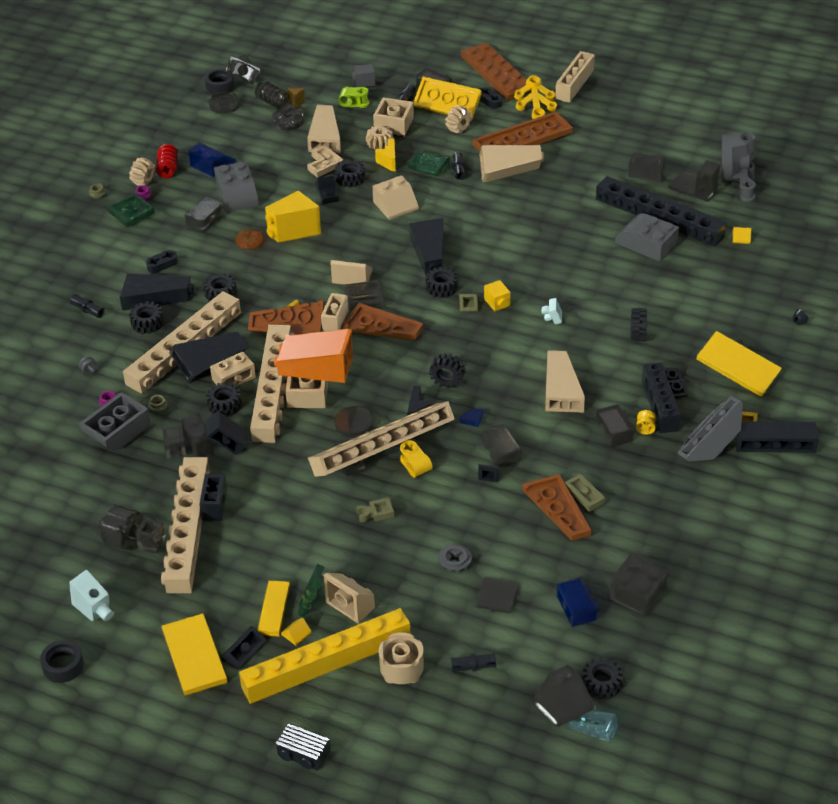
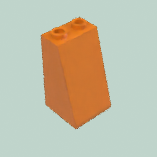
[274,329,353,383]

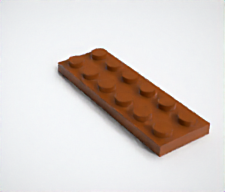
[461,42,531,101]
[473,112,573,152]

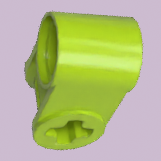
[338,87,370,108]

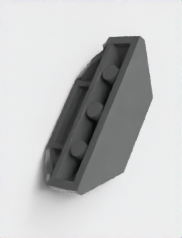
[677,396,743,461]

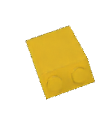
[265,191,321,242]

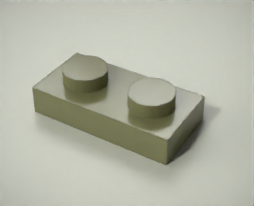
[564,474,605,512]

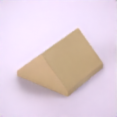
[331,260,373,287]

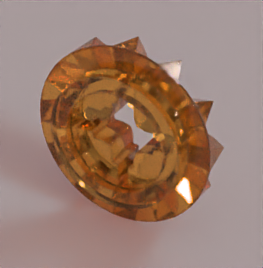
[236,228,263,249]

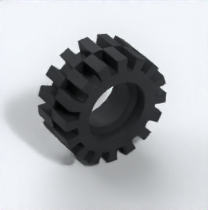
[335,159,365,188]
[426,267,458,298]
[204,273,237,302]
[129,302,164,334]
[630,308,647,342]
[429,353,466,388]
[206,382,242,417]
[582,656,623,700]

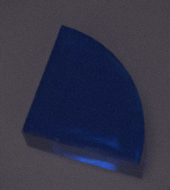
[460,409,484,427]

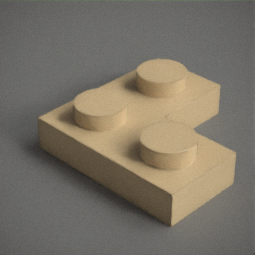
[307,145,343,178]

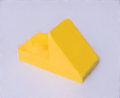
[375,139,396,171]

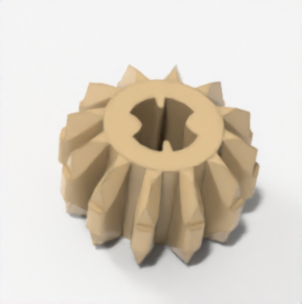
[445,105,472,133]
[366,126,393,150]
[129,157,155,186]

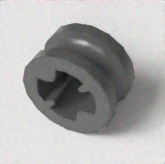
[79,356,98,375]

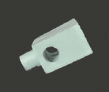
[69,570,114,621]

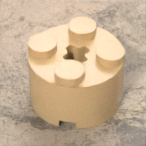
[379,632,424,684]

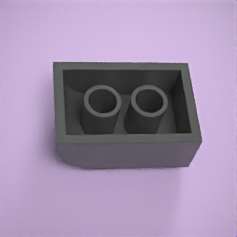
[214,161,259,212]
[615,214,679,262]
[79,392,151,450]

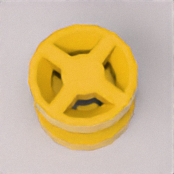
[636,410,656,435]

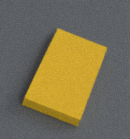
[413,77,482,121]
[696,331,782,397]
[162,614,227,696]

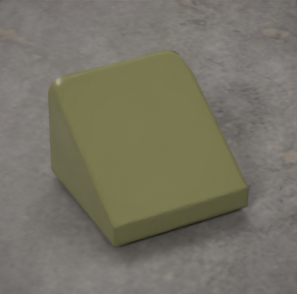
[459,294,478,312]

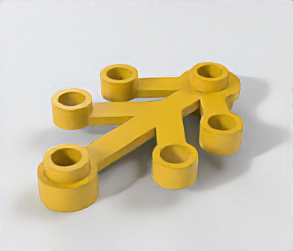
[514,75,557,119]

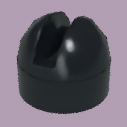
[792,309,809,325]

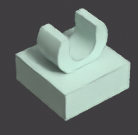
[541,298,562,324]

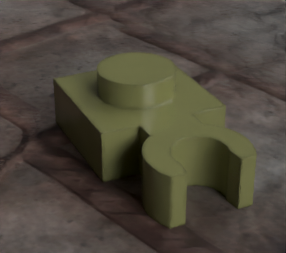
[356,497,394,522]

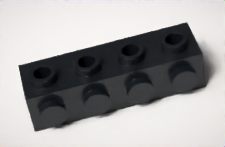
[735,421,819,453]

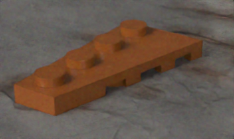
[248,300,325,335]
[342,303,424,340]
[522,474,591,541]

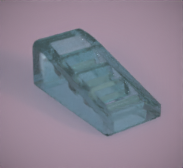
[565,707,618,742]

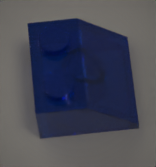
[188,142,236,177]

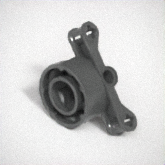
[722,132,756,202]

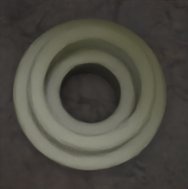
[89,184,106,199]
[148,395,168,412]

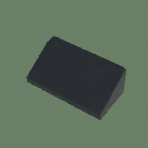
[220,625,267,670]

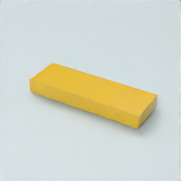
[257,581,290,636]

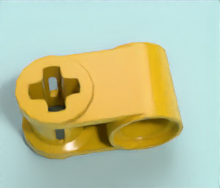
[400,440,433,478]

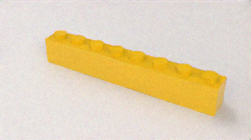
[239,608,411,704]

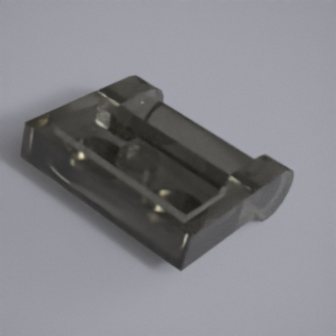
[344,280,384,311]

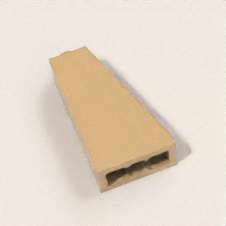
[307,105,341,153]
[480,145,544,182]
[545,351,585,413]

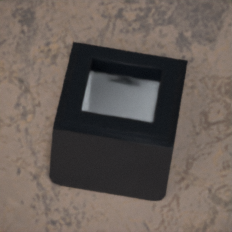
[478,464,500,482]

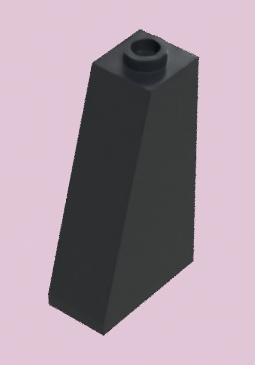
[409,218,444,275]
[120,274,194,311]
[169,332,248,383]

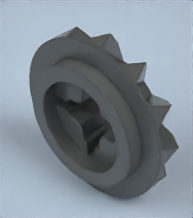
[438,544,472,573]

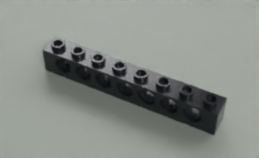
[596,176,727,246]

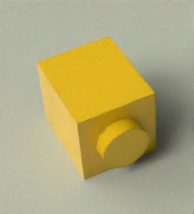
[484,280,510,312]

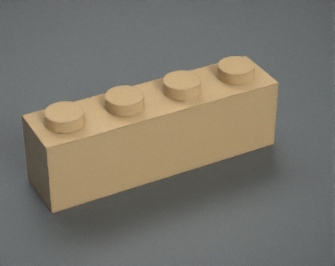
[555,51,595,102]

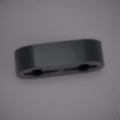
[479,87,502,109]
[146,250,178,273]

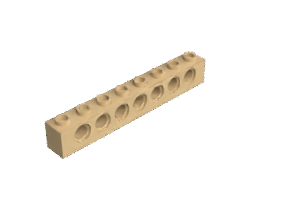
[123,292,241,394]
[250,325,294,443]
[308,401,454,477]
[161,457,210,593]

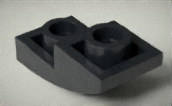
[664,367,688,398]

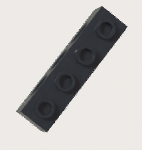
[642,362,681,434]

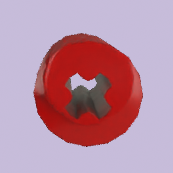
[156,144,178,179]

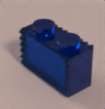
[556,577,599,627]

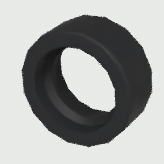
[205,69,235,95]
[40,640,84,683]

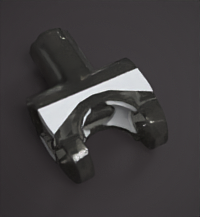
[226,55,260,85]

